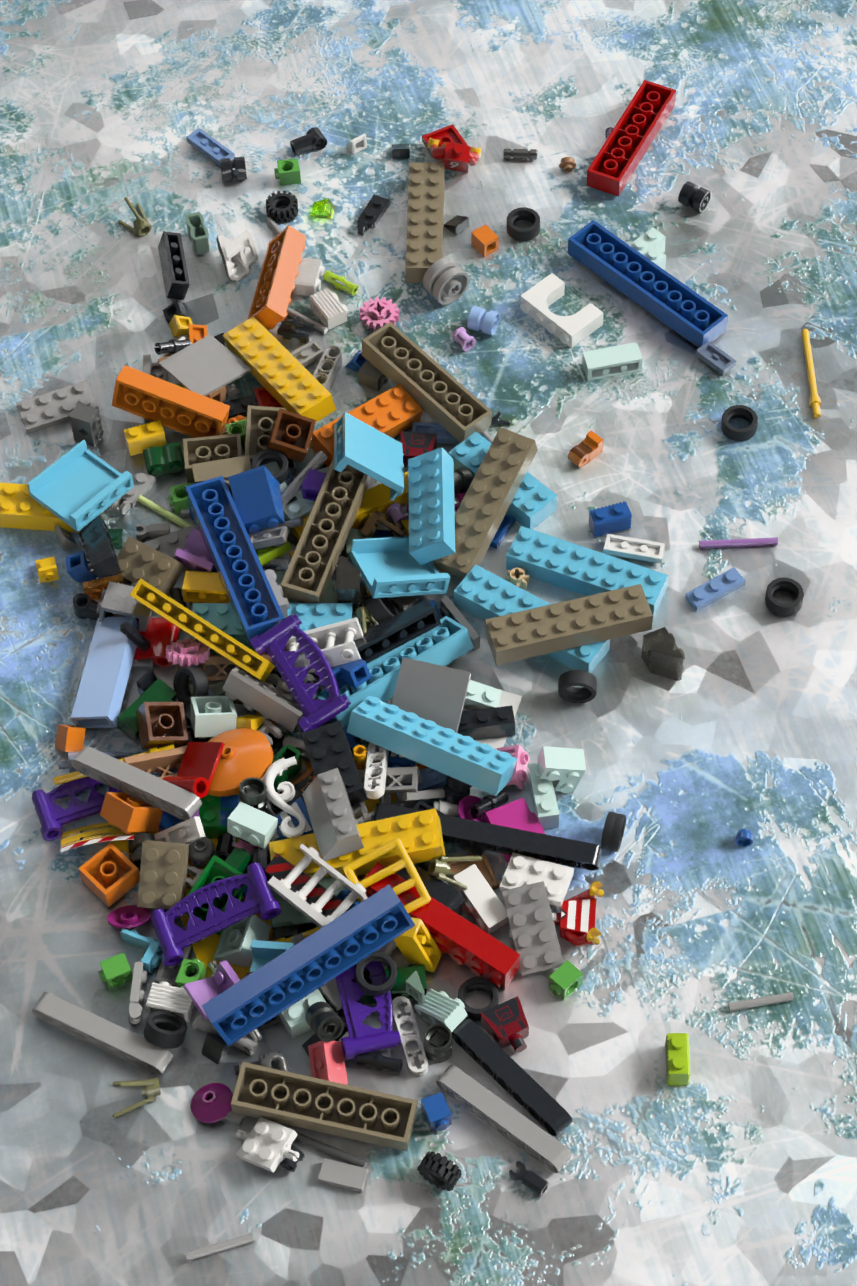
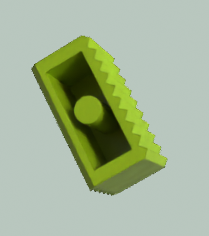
[665,1033,690,1086]

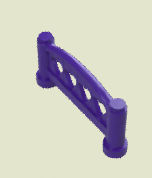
[249,613,351,732]
[32,777,121,841]
[151,863,282,966]
[335,961,401,1060]

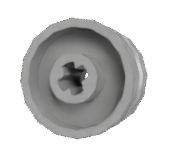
[422,257,469,305]

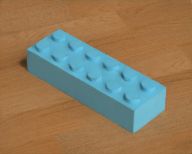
[449,431,558,530]
[408,447,455,565]

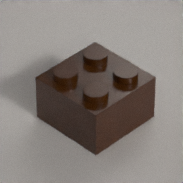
[266,408,316,463]
[136,702,188,749]

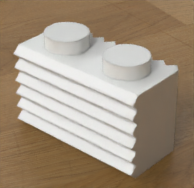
[294,257,325,297]
[309,288,348,330]
[146,981,195,1022]

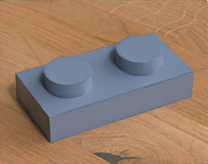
[696,341,736,375]

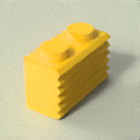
[124,420,166,456]

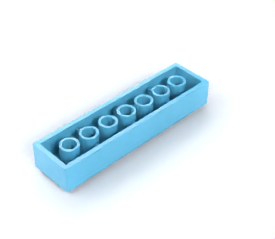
[506,526,668,618]
[454,564,610,673]
[190,603,354,649]
[315,616,474,727]
[347,696,517,796]

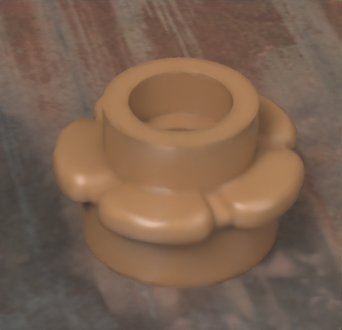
[559,157,576,172]

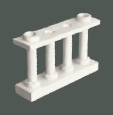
[284,617,363,673]
[267,844,368,928]

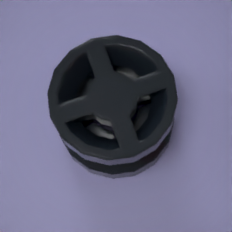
[279,1144,305,1172]

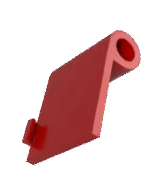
[133,617,181,667]
[163,742,225,798]

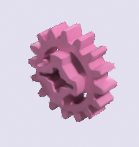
[359,297,399,332]
[166,638,210,667]

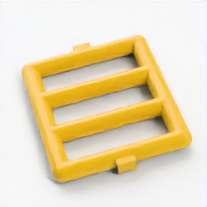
[343,838,431,913]

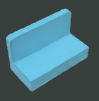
[250,940,295,973]

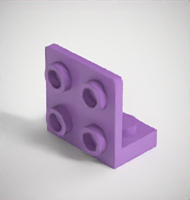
[175,528,216,573]
[184,960,240,1019]

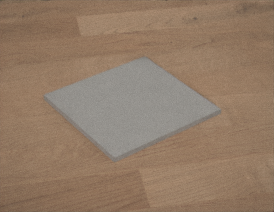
[158,334,251,396]
[392,657,472,733]

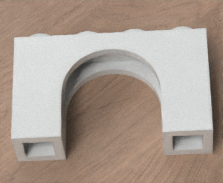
[520,273,604,348]

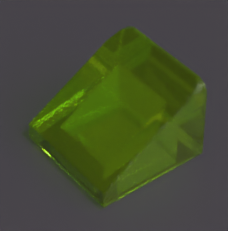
[311,198,335,219]

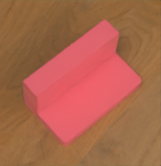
[308,1041,348,1085]

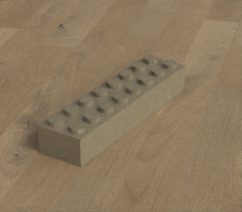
[405,162,445,283]
[361,322,493,443]
[433,427,538,579]
[281,458,371,603]
[485,584,653,666]
[231,1062,418,1151]

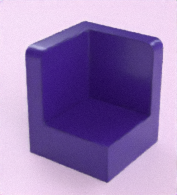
[301,469,327,501]

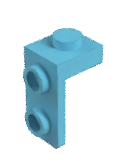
[120,928,163,974]

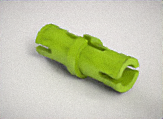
[323,270,359,296]

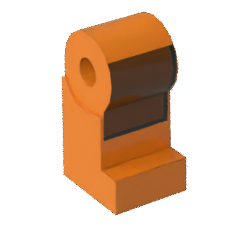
[568,430,604,468]

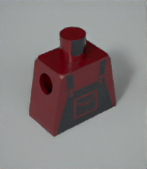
[401,431,437,468]
[480,996,529,1053]

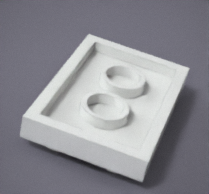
[499,853,574,907]

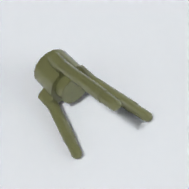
[118,197,152,236]
[355,607,377,634]
[428,856,482,890]
[112,1077,161,1118]

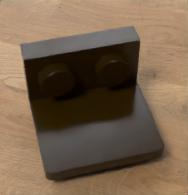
[358,511,406,537]

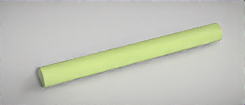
[137,495,192,528]

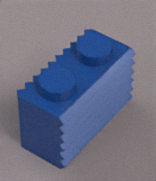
[589,501,632,538]

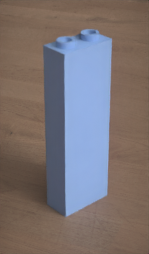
[71,616,141,729]

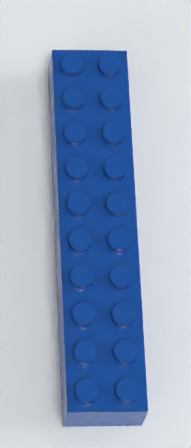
[568,220,728,348]
[185,476,285,645]
[202,884,415,1046]

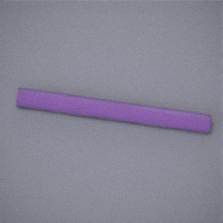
[699,537,778,548]

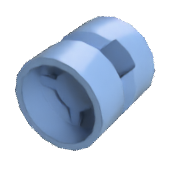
[467,306,500,335]

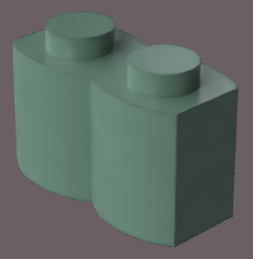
[186,212,210,255]

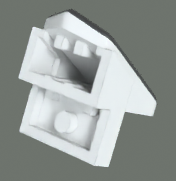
[216,230,259,282]

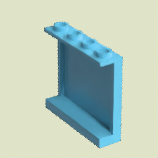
[334,412,405,501]
[27,440,134,532]
[349,536,450,598]

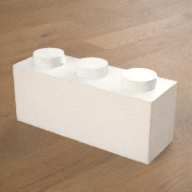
[451,864,509,934]

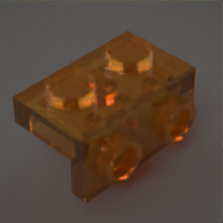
[82,574,124,601]

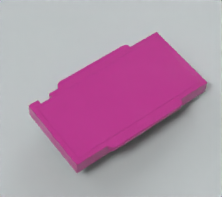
[485,798,545,864]

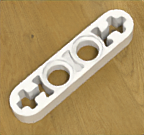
[364,742,388,799]
[392,996,428,1077]

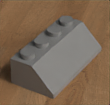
[222,667,304,733]
[303,768,364,861]

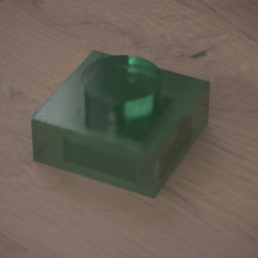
[109,529,124,549]

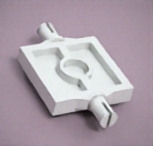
[236,1117,299,1173]

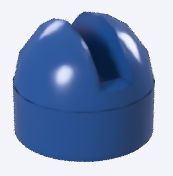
[736,829,753,847]

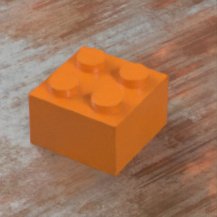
[100,792,163,834]
[78,842,140,907]

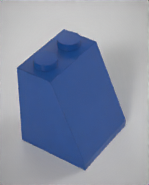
[228,465,285,534]

